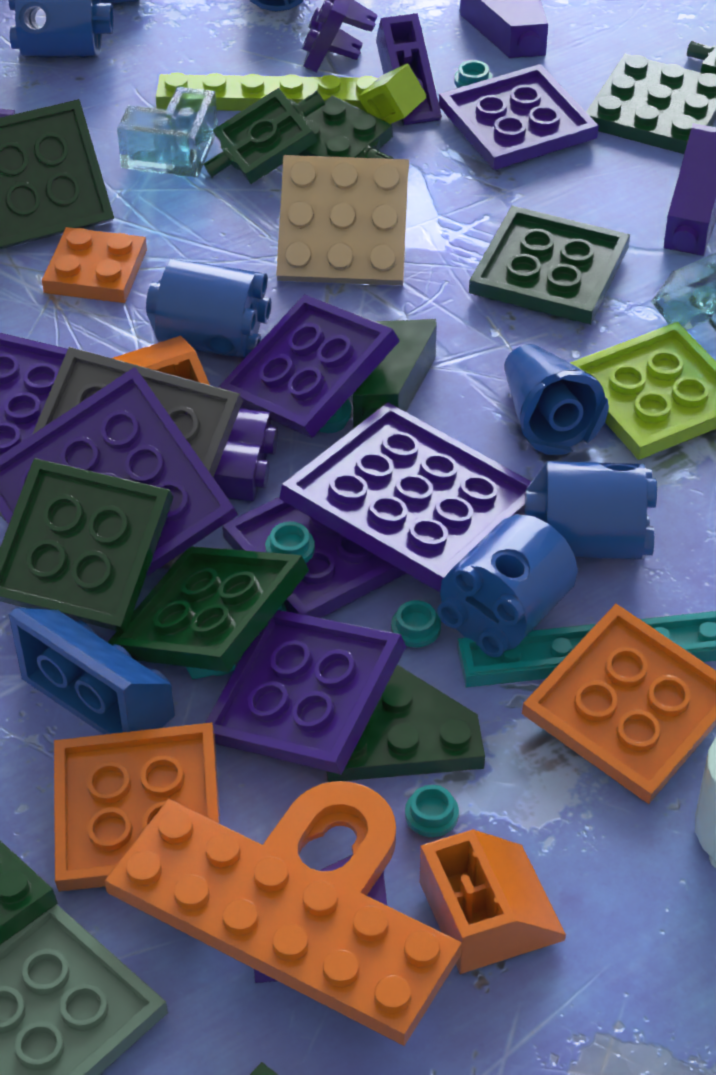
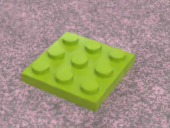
[570,321,716,460]

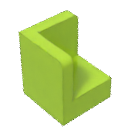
[357,63,426,124]

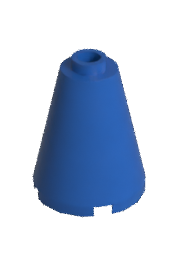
[504,344,609,455]

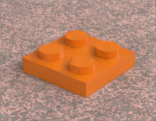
[42,227,147,303]

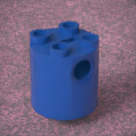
[8,0,114,57]
[146,259,272,358]
[524,461,657,559]
[437,514,578,657]

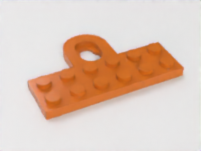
[105,781,462,1046]

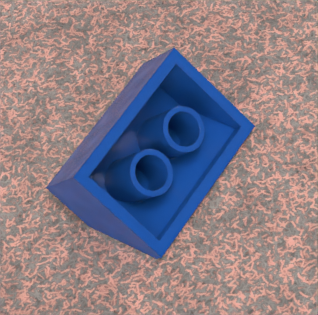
[8,608,175,735]

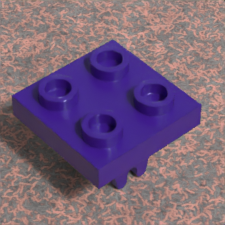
[302,0,378,73]

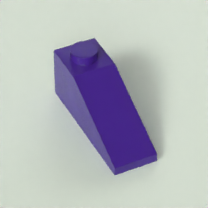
[376,13,442,125]

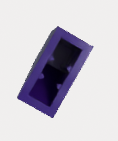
[459,0,548,58]
[663,123,716,256]

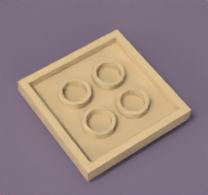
[276,155,409,286]

